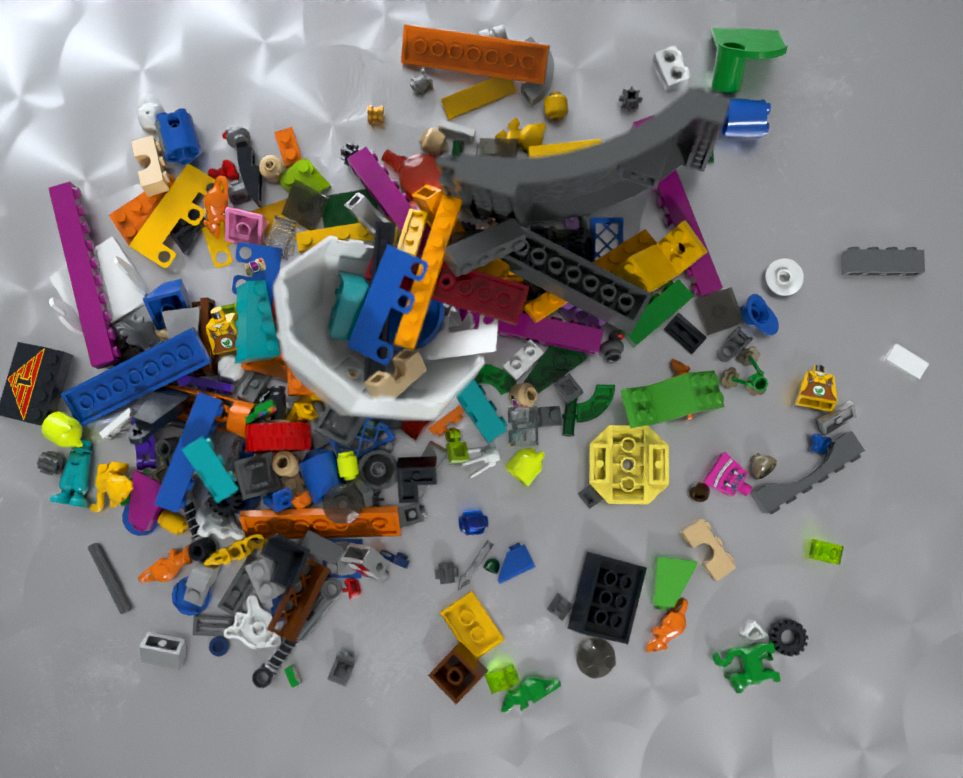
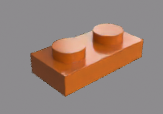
[274,127,302,169]
[428,405,464,436]

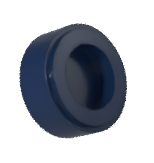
[209,636,230,657]

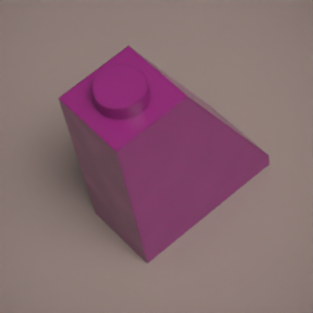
[128,471,164,532]

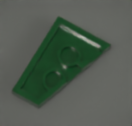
[523,346,588,393]

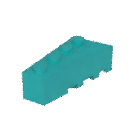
[235,280,280,364]

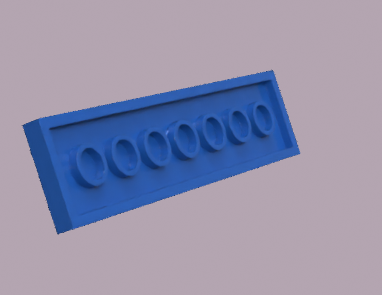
[61,327,212,426]

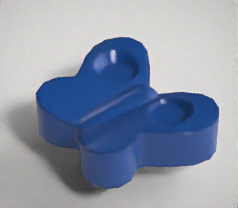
[811,433,832,455]

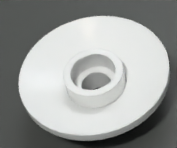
[765,258,804,296]

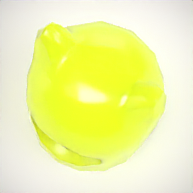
[42,411,83,448]
[504,447,545,487]

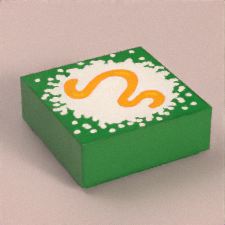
[284,664,302,688]

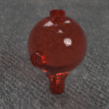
[381,149,443,201]

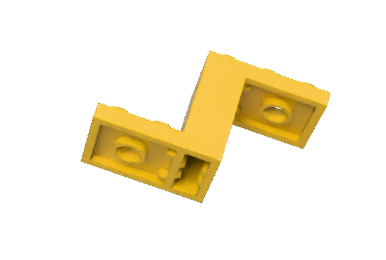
[612,220,708,293]

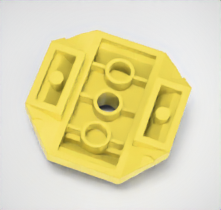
[589,425,669,505]

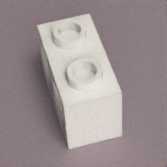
[652,45,690,93]
[503,339,544,382]

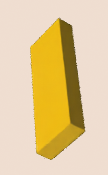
[397,209,429,257]

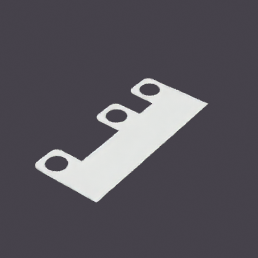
[398,315,498,361]

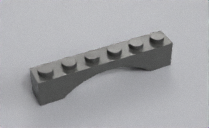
[750,431,865,515]

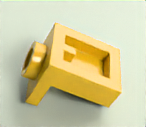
[286,403,318,423]

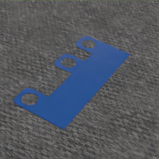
[232,242,282,322]
[347,244,428,365]

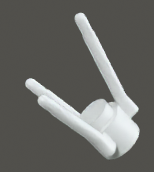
[462,445,500,478]

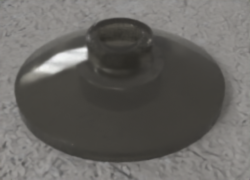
[323,484,363,524]

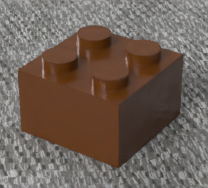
[428,642,489,704]

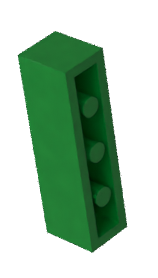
[619,279,694,348]

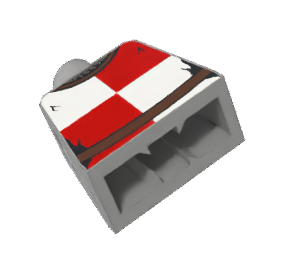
[340,543,388,581]

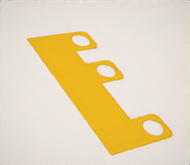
[129,164,223,268]
[202,197,311,268]

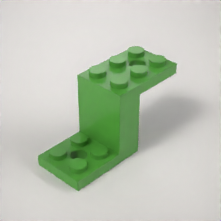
[620,370,725,429]

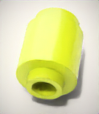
[337,451,359,481]

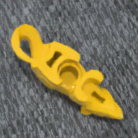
[204,534,266,566]

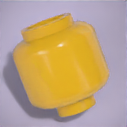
[544,92,568,121]

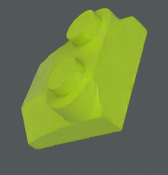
[278,158,332,211]

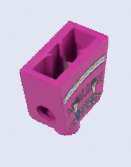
[702,452,752,497]

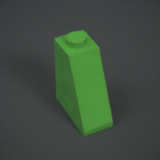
[651,557,697,610]

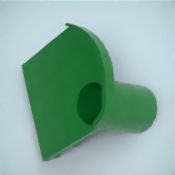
[711,28,788,93]

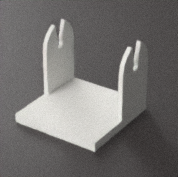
[49,236,150,337]

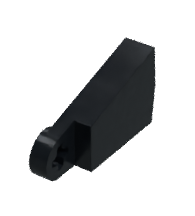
[127,386,192,445]

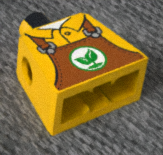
[206,307,238,354]
[795,365,837,412]

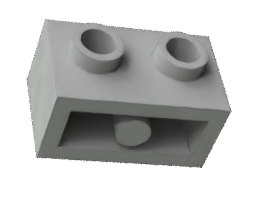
[139,632,187,670]

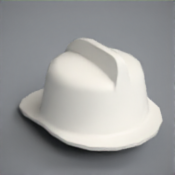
[209,352,249,393]

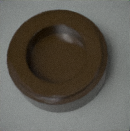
[689,482,710,502]

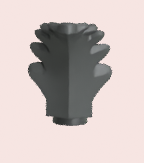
[114,314,166,351]

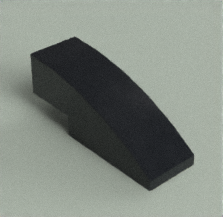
[237,147,263,207]

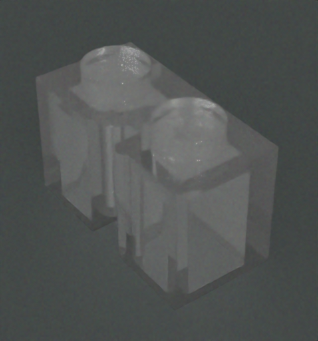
[508,406,539,446]

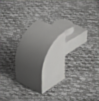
[183,558,221,607]

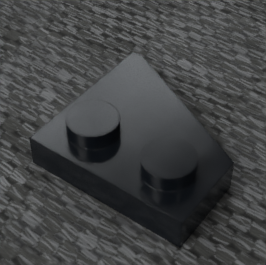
[169,209,206,255]

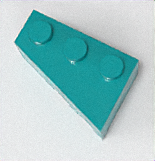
[327,270,370,341]
[182,435,238,503]

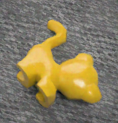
[494,117,546,158]
[89,462,134,512]

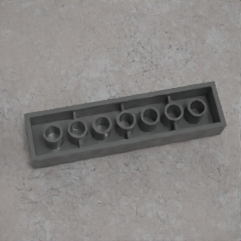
[500,225,653,335]

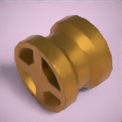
[367,106,384,125]

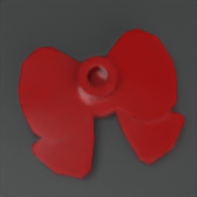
[207,160,240,191]

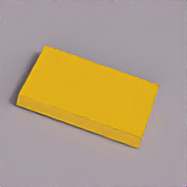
[440,591,505,659]

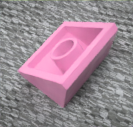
[225,207,269,245]

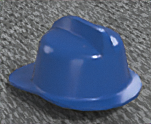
[740,294,779,335]

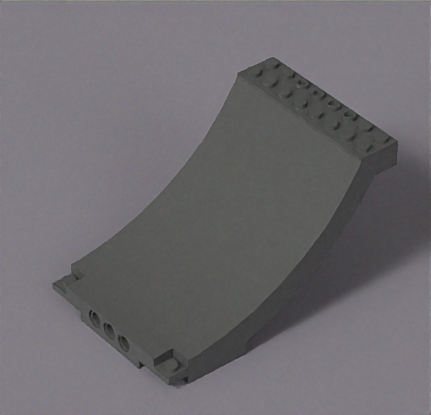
[435,87,731,228]

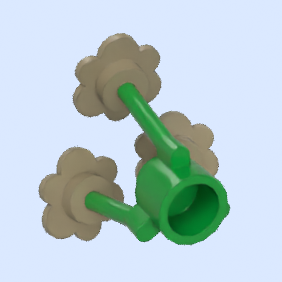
[721,346,768,396]

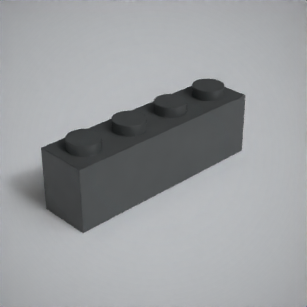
[444,218,526,277]
[841,247,925,277]

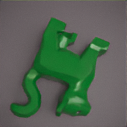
[713,642,781,694]

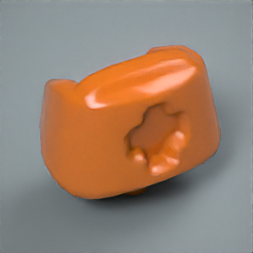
[291,490,312,509]

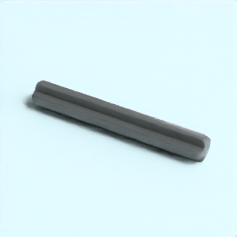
[88,543,131,614]

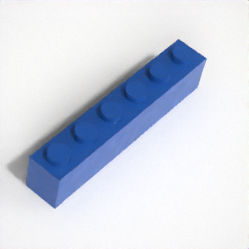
[154,392,225,513]

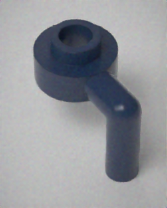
[379,550,410,569]

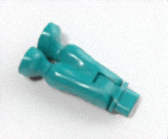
[50,440,92,508]

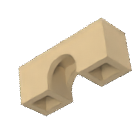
[131,135,171,197]
[364,348,427,399]
[679,519,736,581]

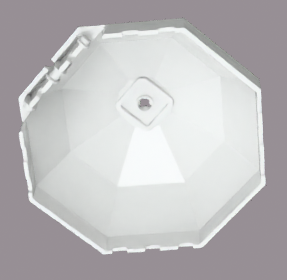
[273,236,485,420]

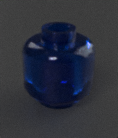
[458,509,488,536]

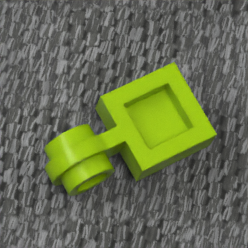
[445,427,470,463]

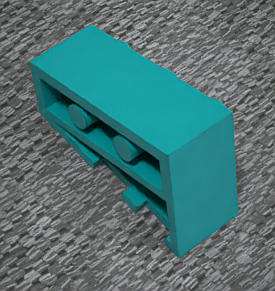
[456,380,508,444]

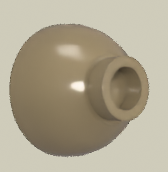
[750,453,777,479]

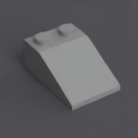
[245,539,312,603]

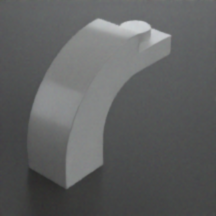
[521,37,554,107]
[344,192,402,242]

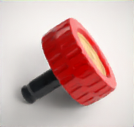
[245,386,312,453]

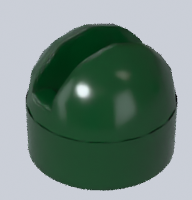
[483,558,500,574]

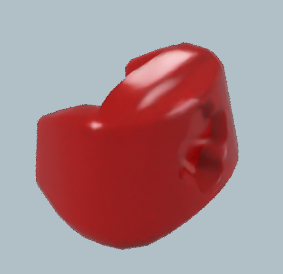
[342,578,361,600]

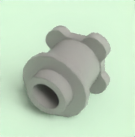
[410,68,434,94]

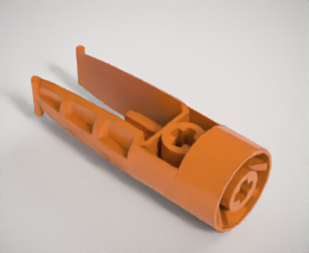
[164,384,258,438]

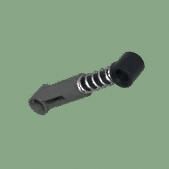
[155,437,216,561]
[252,579,343,688]

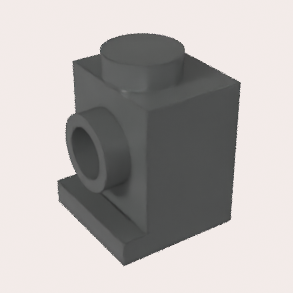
[398,502,427,528]

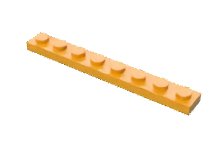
[394,194,462,350]
[524,229,657,324]

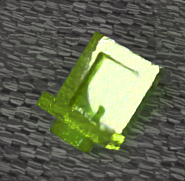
[809,539,844,565]
[484,664,519,694]

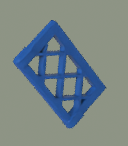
[591,217,624,262]
[328,417,395,460]

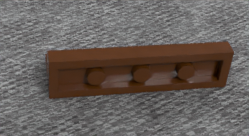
[192,297,218,377]
[267,558,330,643]

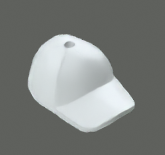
[138,93,165,133]

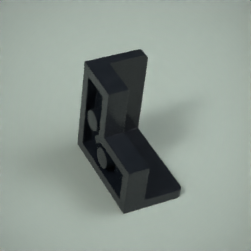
[396,456,437,503]
[260,533,311,589]

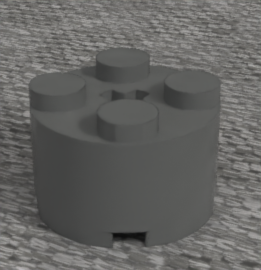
[358,450,397,490]

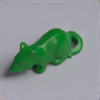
[501,676,561,712]

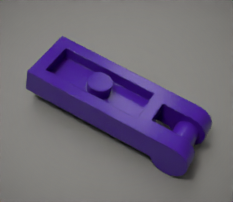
[177,375,236,395]
[132,417,159,470]

